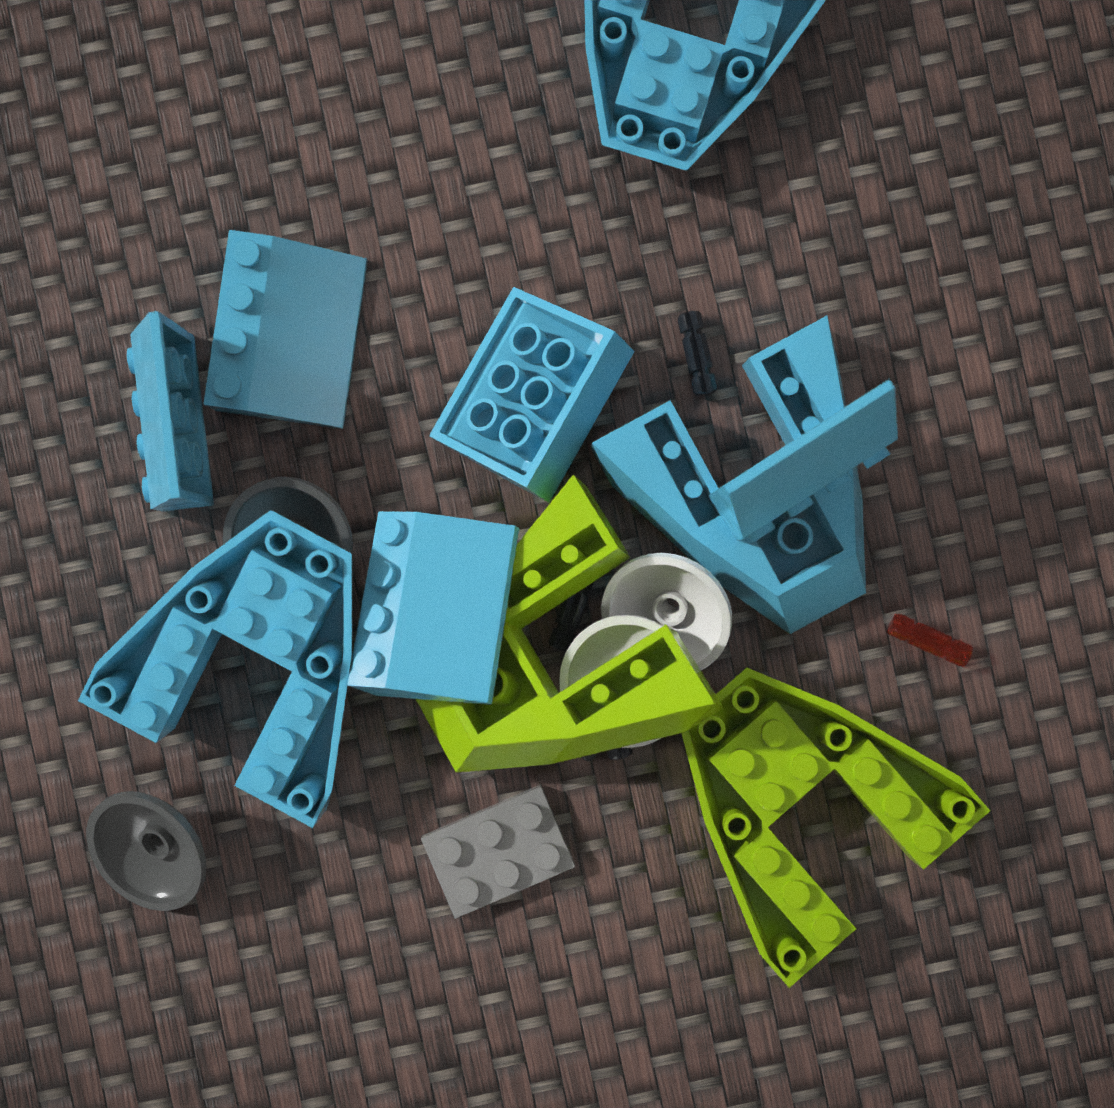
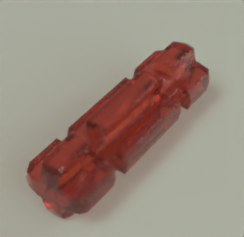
[887,614,973,667]

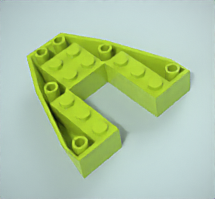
[416,475,724,773]
[682,668,990,988]

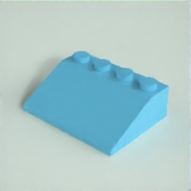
[203,230,368,429]
[429,287,635,502]
[127,311,214,511]
[708,380,898,542]
[347,511,519,705]

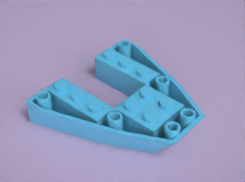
[584,0,826,171]
[591,316,866,634]
[78,510,352,828]

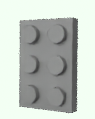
[421,784,575,919]

